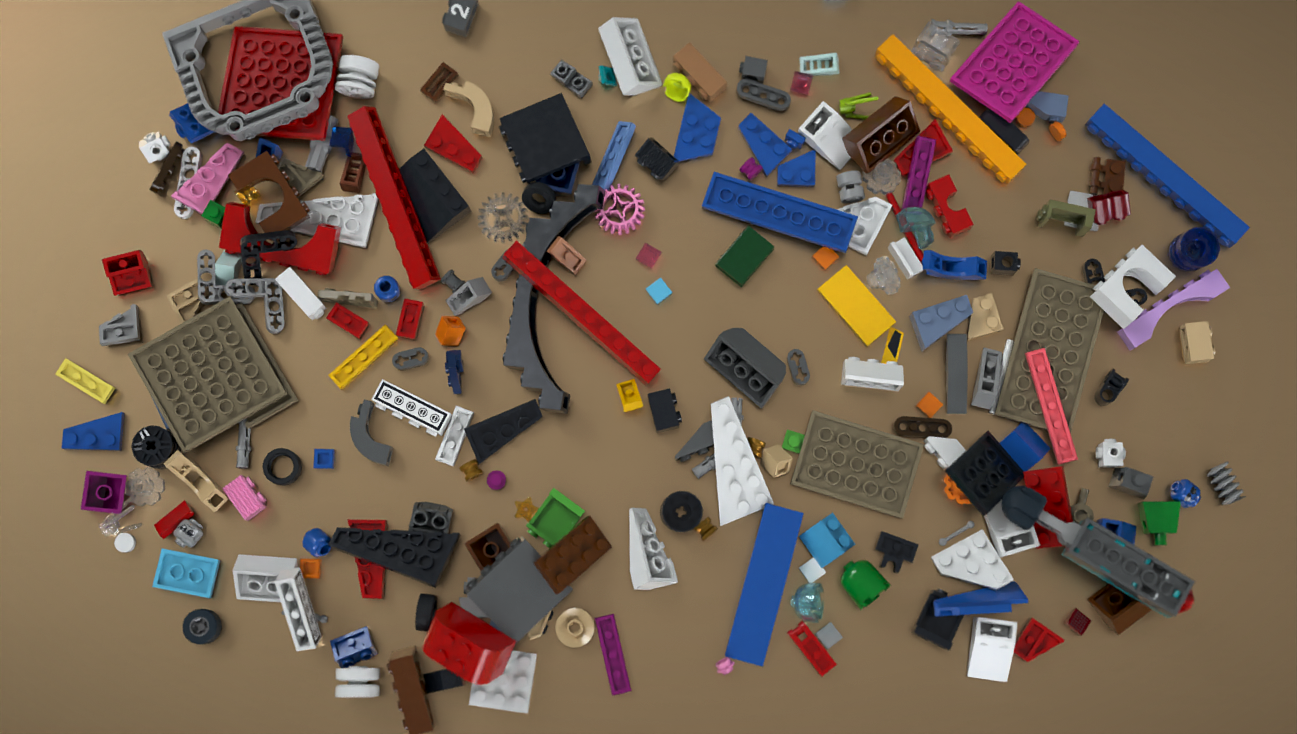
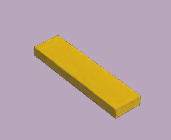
[328,324,399,390]

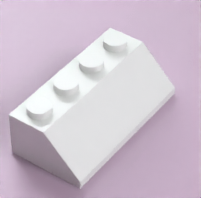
[598,17,663,95]

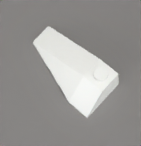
[629,508,678,590]

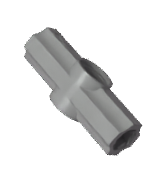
[305,115,339,172]

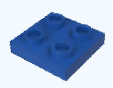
[169,103,214,143]

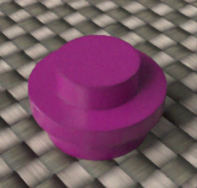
[487,470,506,490]

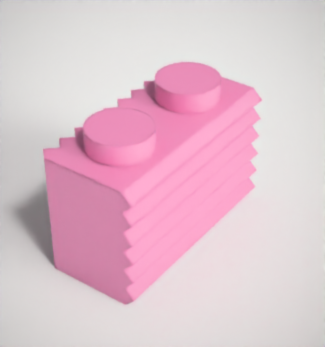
[222,475,267,521]

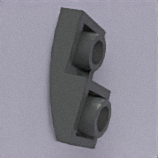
[550,59,593,98]

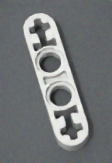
[174,147,202,219]

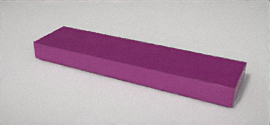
[901,136,936,214]
[595,614,631,696]

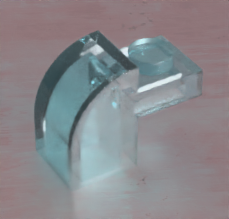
[896,207,936,249]

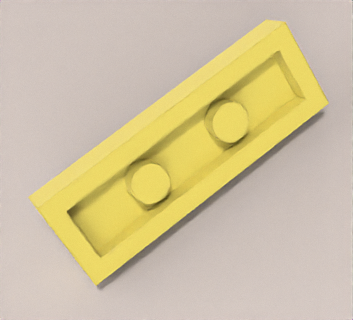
[55,358,115,404]

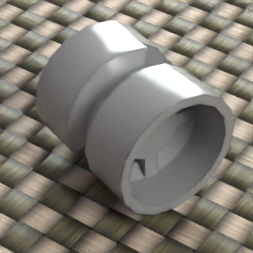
[836,171,865,204]

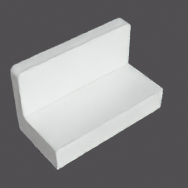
[888,237,924,280]

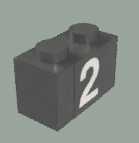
[442,0,479,37]

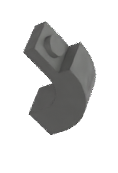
[350,399,394,467]

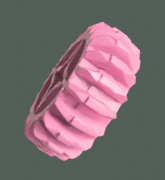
[594,184,645,235]

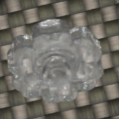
[862,158,901,195]
[867,256,901,295]
[125,467,165,507]

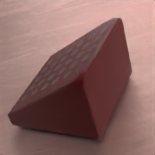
[1064,608,1091,636]

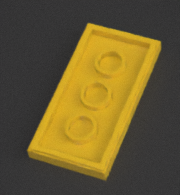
[817,265,896,347]

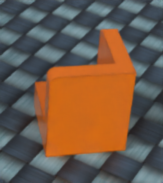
[435,316,465,346]

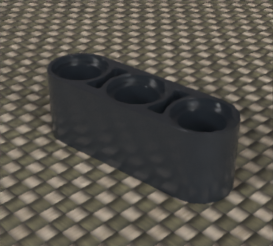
[979,108,1030,155]

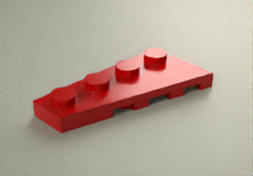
[347,519,387,599]

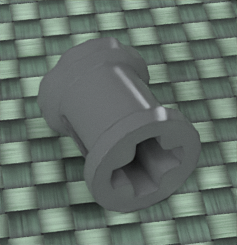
[441,269,466,293]

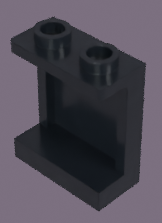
[911,588,964,650]

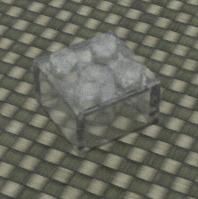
[911,21,961,72]

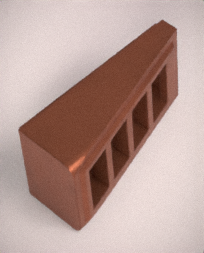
[339,152,366,193]

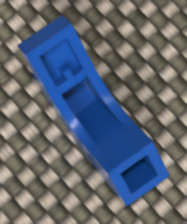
[922,250,987,280]

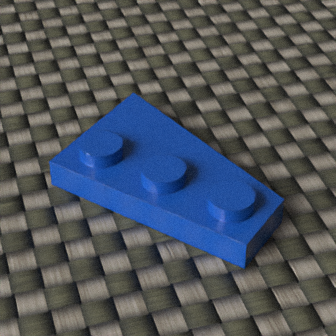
[738,113,792,178]

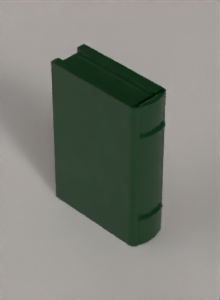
[715,226,775,287]

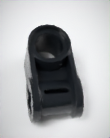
[1094,368,1129,406]

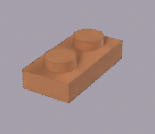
[547,236,586,275]

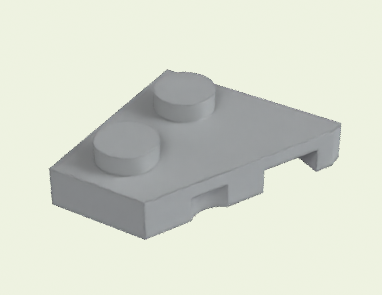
[99,304,140,346]

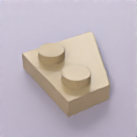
[166,278,210,324]
[967,293,1003,340]

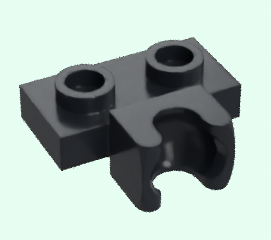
[875,531,919,574]

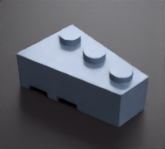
[909,295,973,352]

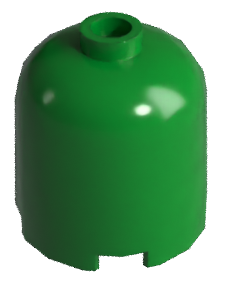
[841,560,891,610]

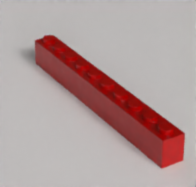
[347,106,441,289]
[502,240,661,386]

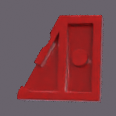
[1013,618,1064,662]

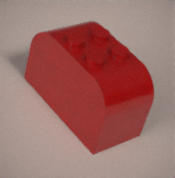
[422,602,516,685]

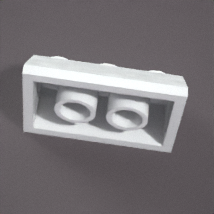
[841,357,904,391]
[233,554,298,602]

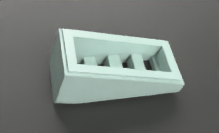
[800,53,839,76]

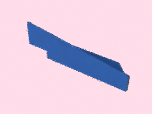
[934,581,1028,616]

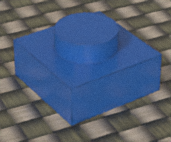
[784,129,806,150]

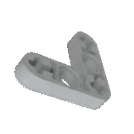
[197,250,255,305]
[224,278,284,334]

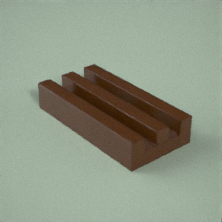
[420,62,458,103]

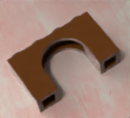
[228,151,310,241]

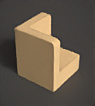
[760,445,792,478]

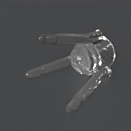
[99,497,143,537]

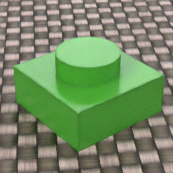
[782,430,805,454]

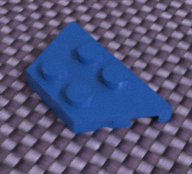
[674,94,721,161]

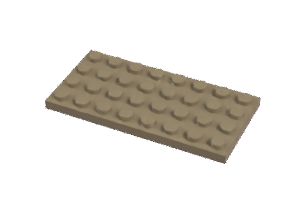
[994,268,1104,434]

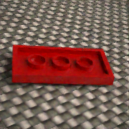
[1023,466,1073,549]

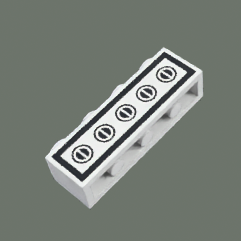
[371,379,452,437]
[275,567,322,651]

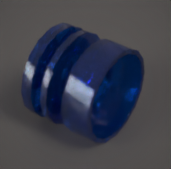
[1169,227,1220,272]

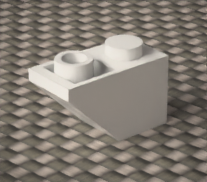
[924,436,966,469]

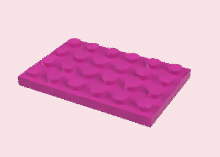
[950,1,1079,123]

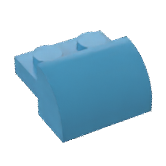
[799,513,856,568]

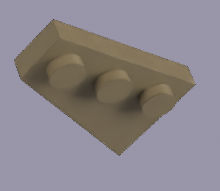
[317,288,378,309]

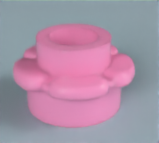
[716,657,734,675]

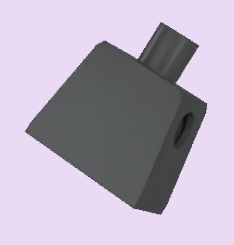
[1108,467,1153,499]

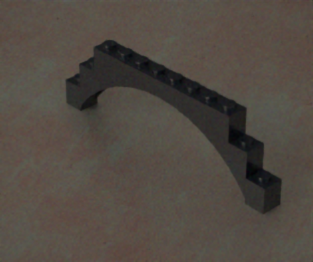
[503,184,605,414]

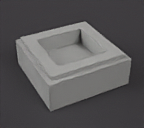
[815,622,843,650]

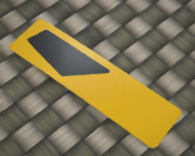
[881,327,904,364]

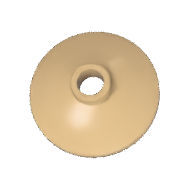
[555,608,595,648]

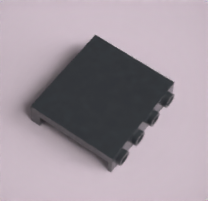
[498,93,592,185]

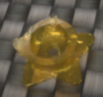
[515,497,539,522]

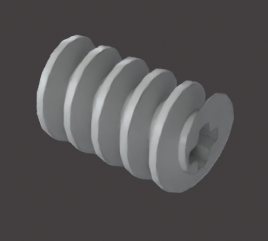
[1207,461,1246,505]

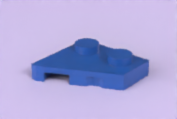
[777,150,816,187]

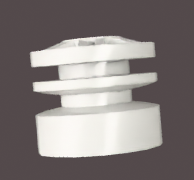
[335,55,379,99]

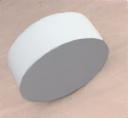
[114,533,136,553]

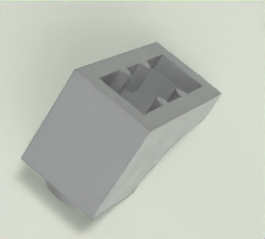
[446,277,492,316]

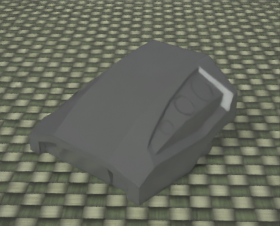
[408,502,453,534]

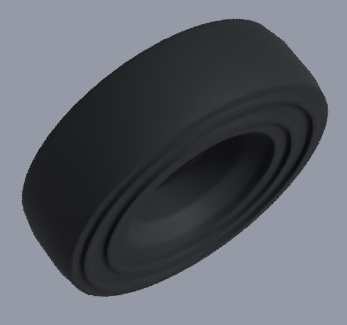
[522,182,556,214]

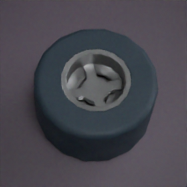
[182,609,222,645]

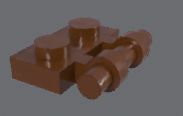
[1089,157,1126,195]

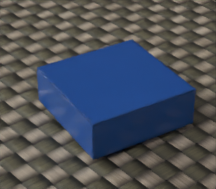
[313,449,335,469]

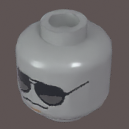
[173,518,203,548]

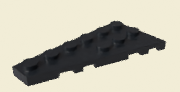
[328,527,461,588]

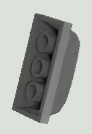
[704,328,786,409]

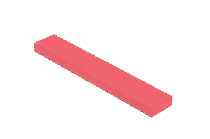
[1025,348,1078,465]

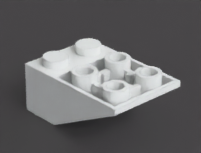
[798,101,853,170]
[984,500,1040,557]
[967,617,1017,682]

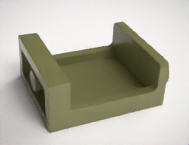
[1037,199,1096,237]

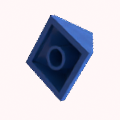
[1000,422,1051,471]

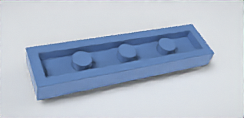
[592,121,636,191]

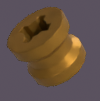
[747,437,766,459]
[459,459,483,482]
[694,517,718,541]

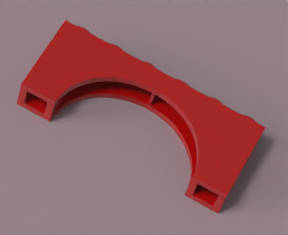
[219,202,341,275]

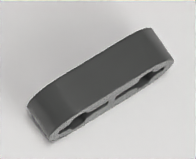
[491,249,514,282]
[392,347,429,370]
[787,349,810,386]

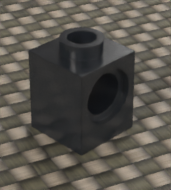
[991,251,1021,275]

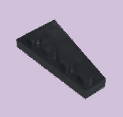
[464,399,543,464]

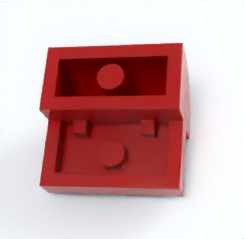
[102,250,153,296]

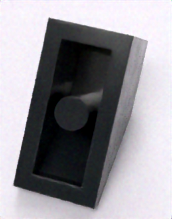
[423,669,466,694]

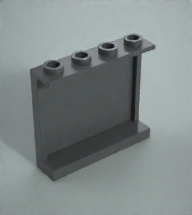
[465,536,573,643]

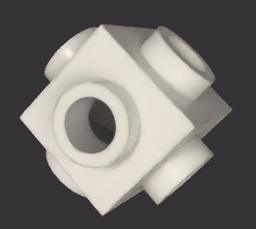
[139,132,170,164]
[1095,439,1126,468]

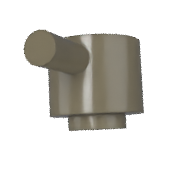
[1070,488,1094,524]

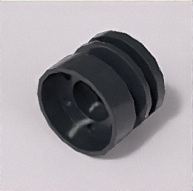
[131,425,181,469]
[660,491,703,532]

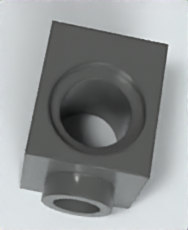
[739,56,768,84]

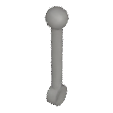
[939,521,975,546]

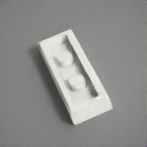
[435,406,474,467]

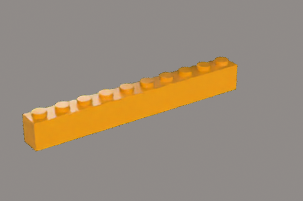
[875,34,1027,184]

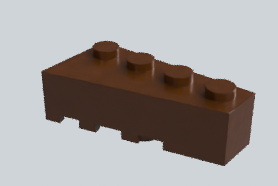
[387,645,435,734]

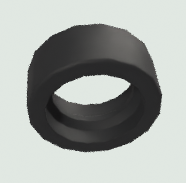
[262,448,302,486]
[415,593,437,632]

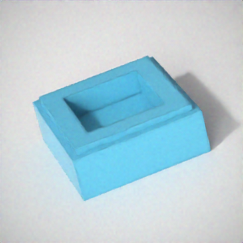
[646,278,672,305]

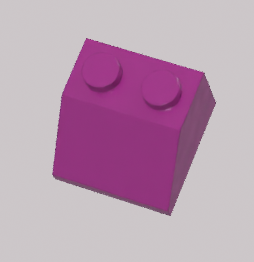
[80,471,127,514]

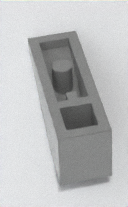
[971,348,1002,410]

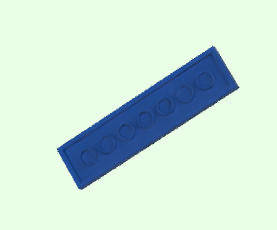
[702,172,858,253]

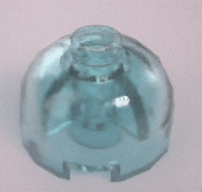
[791,583,824,623]

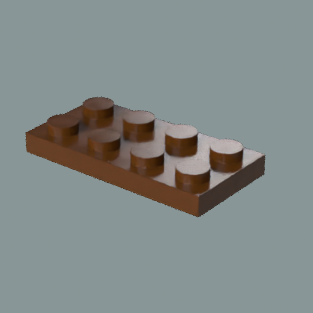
[533,516,612,594]

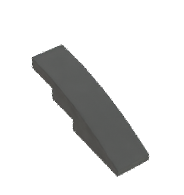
[945,334,968,414]

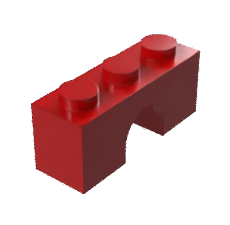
[925,174,974,238]

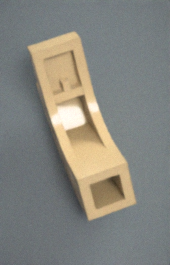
[443,81,494,137]
[164,450,229,512]

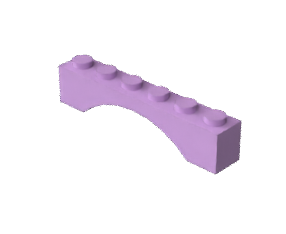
[1117,269,1230,351]

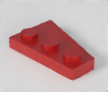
[424,114,482,173]
[893,119,953,177]

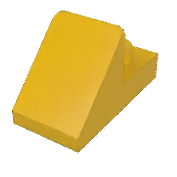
[616,379,643,412]

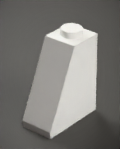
[275,267,327,321]

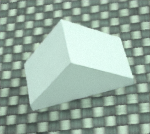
[215,250,242,285]

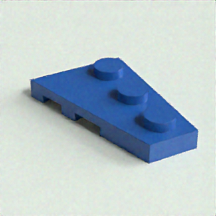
[62,412,125,451]

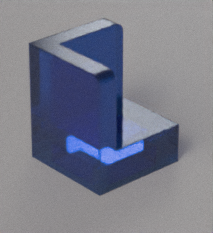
[330,126,354,157]

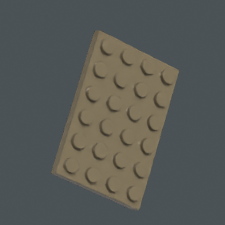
[790,410,924,519]

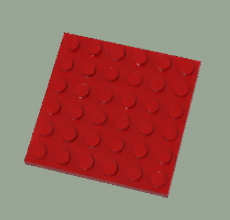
[218,26,344,141]

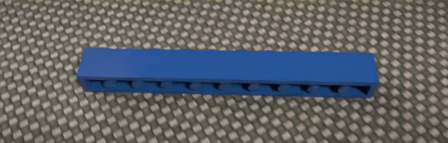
[1085,103,1250,248]

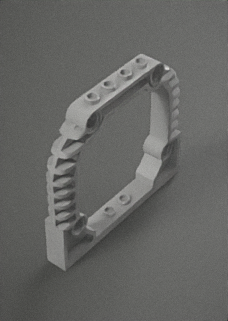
[162,0,333,141]

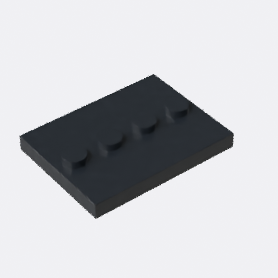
[944,430,1024,516]

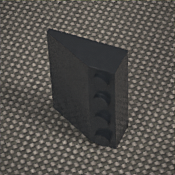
[399,148,471,244]

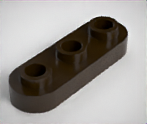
[149,141,184,193]
[893,416,952,438]

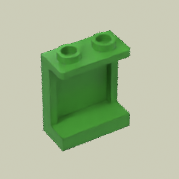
[526,488,585,548]

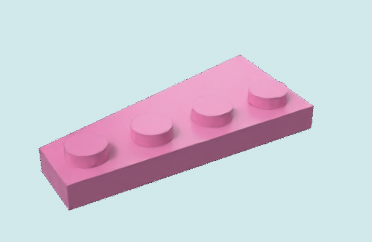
[171,143,244,214]

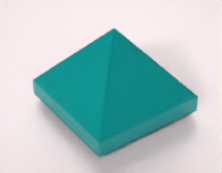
[598,65,616,86]

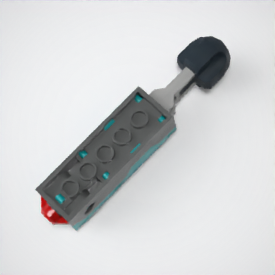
[1002,486,1195,618]

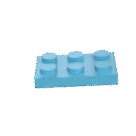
[152,548,220,598]

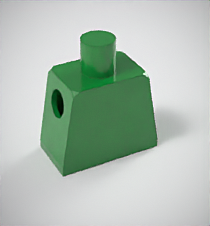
[1138,501,1181,546]

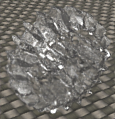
[477,192,529,243]

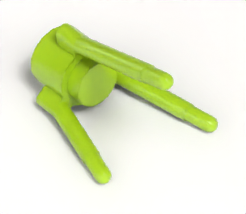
[839,93,879,120]

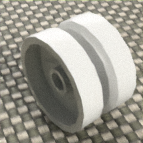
[335,666,380,697]

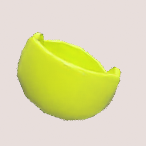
[663,73,691,102]

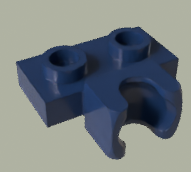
[445,350,464,394]

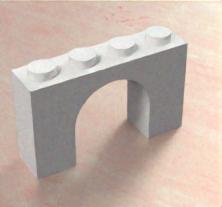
[1090,245,1176,329]

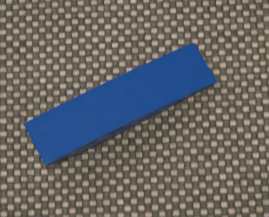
[725,503,804,667]

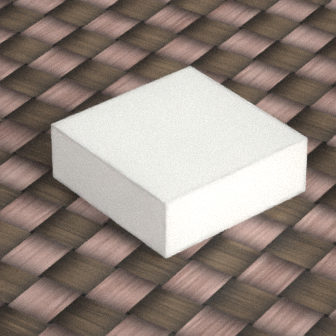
[799,557,826,584]

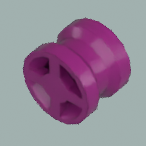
[739,157,763,181]

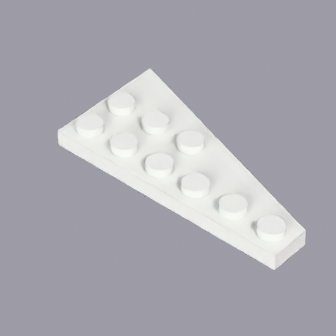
[255,193,379,248]
[711,396,774,526]

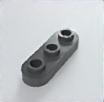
[737,79,791,111]

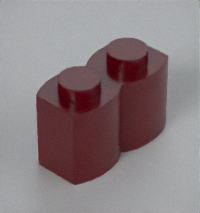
[1087,190,1131,225]

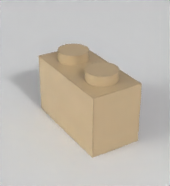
[1179,321,1215,364]

